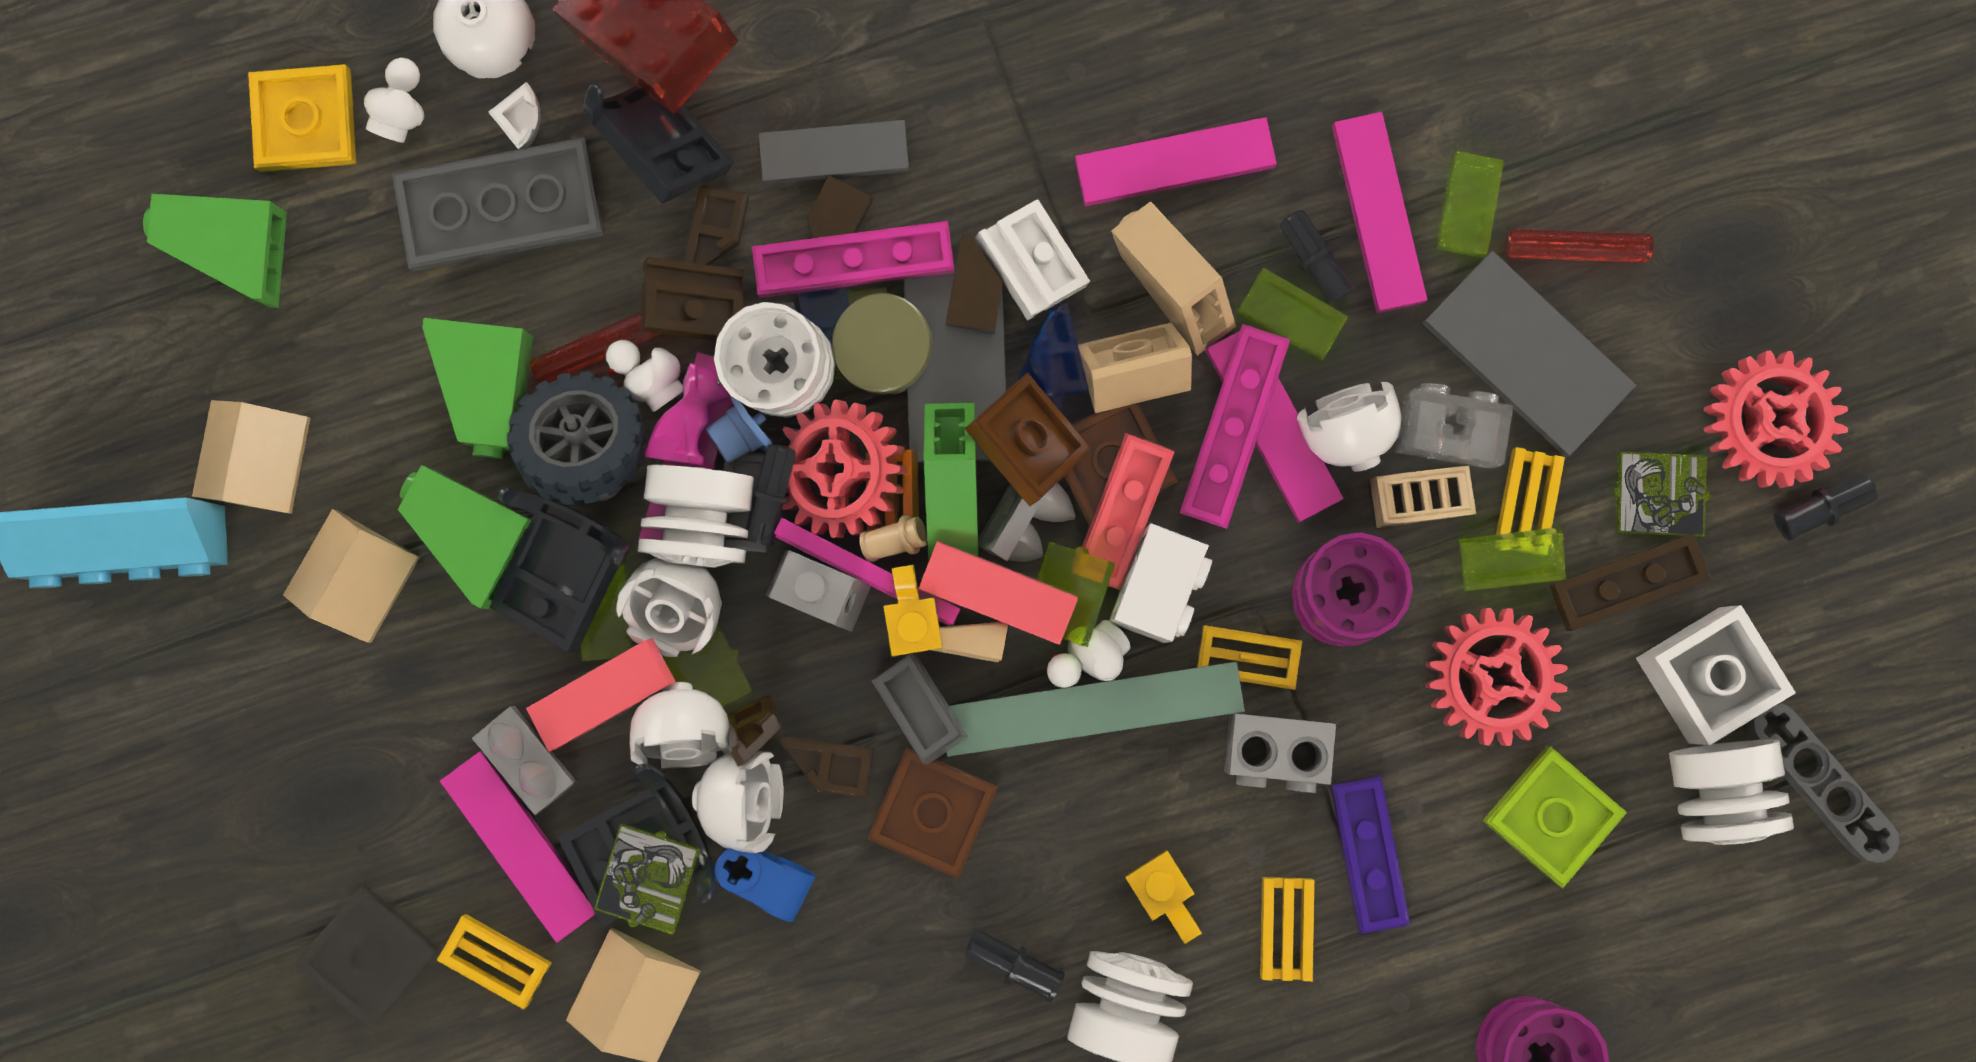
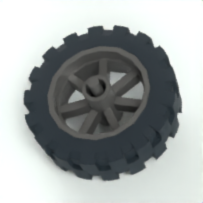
[507,372,647,505]

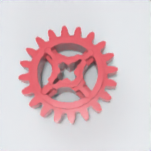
[1704,350,1848,488]
[782,400,908,538]
[1425,608,1568,746]

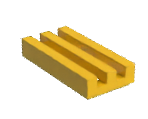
[1494,447,1565,555]
[1196,625,1302,690]
[1260,877,1314,982]
[437,914,552,1009]

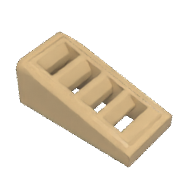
[1370,465,1476,528]
[932,622,1008,663]

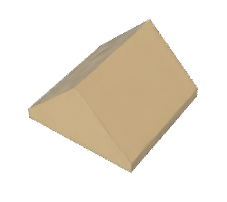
[1077,323,1192,413]
[192,400,311,514]
[283,509,420,643]
[566,928,701,1062]

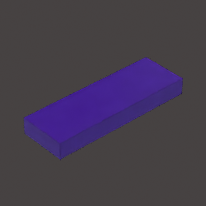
[1330,775,1410,934]

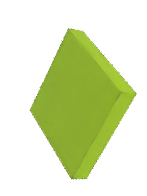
[1482,746,1627,888]

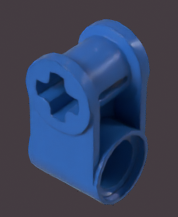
[715,848,816,922]

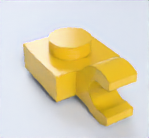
[884,565,943,656]
[1125,850,1202,944]

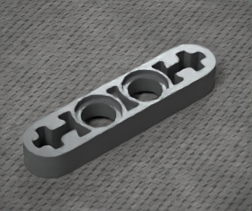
[1745,703,1900,863]

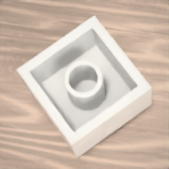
[1109,524,1212,643]
[1636,605,1796,745]

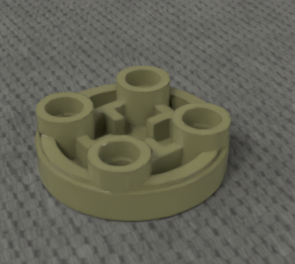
[832,293,934,395]

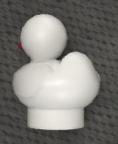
[364,58,424,143]
[606,340,683,412]
[1047,620,1130,688]

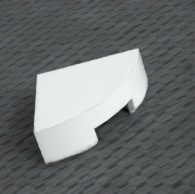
[489,82,541,149]

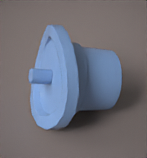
[705,396,772,464]

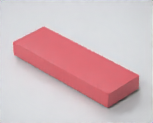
[1073,433,1174,590]
[918,541,1078,645]
[526,638,676,752]

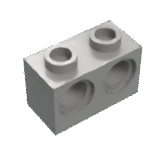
[1224,713,1336,793]

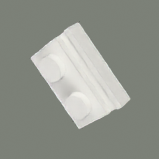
[975,199,1090,321]

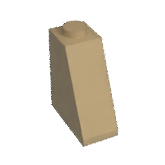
[1111,201,1236,356]

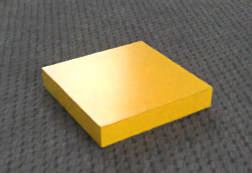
[248,64,357,172]

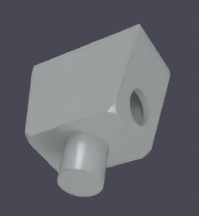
[766,550,871,632]

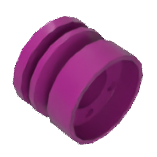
[1291,532,1413,648]
[1475,995,1609,1062]

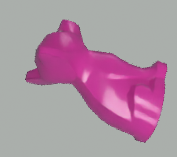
[644,363,731,465]

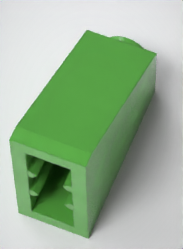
[143,194,287,308]
[422,318,534,459]
[924,403,978,559]
[398,465,532,610]

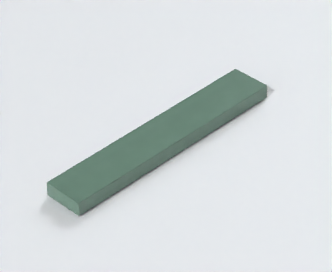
[947,662,1245,757]

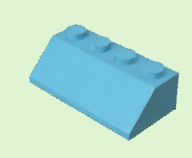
[0,498,228,588]

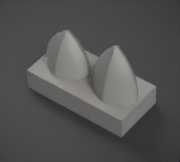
[978,482,1076,562]
[472,706,577,815]

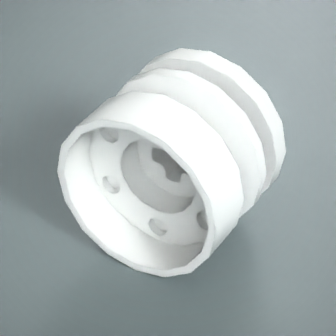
[714,302,836,418]
[638,465,754,568]
[1669,739,1794,845]
[1067,951,1193,1062]

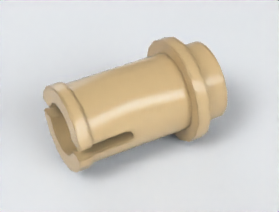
[860,515,927,562]

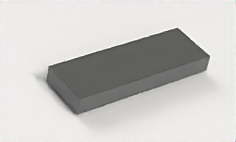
[759,120,909,185]

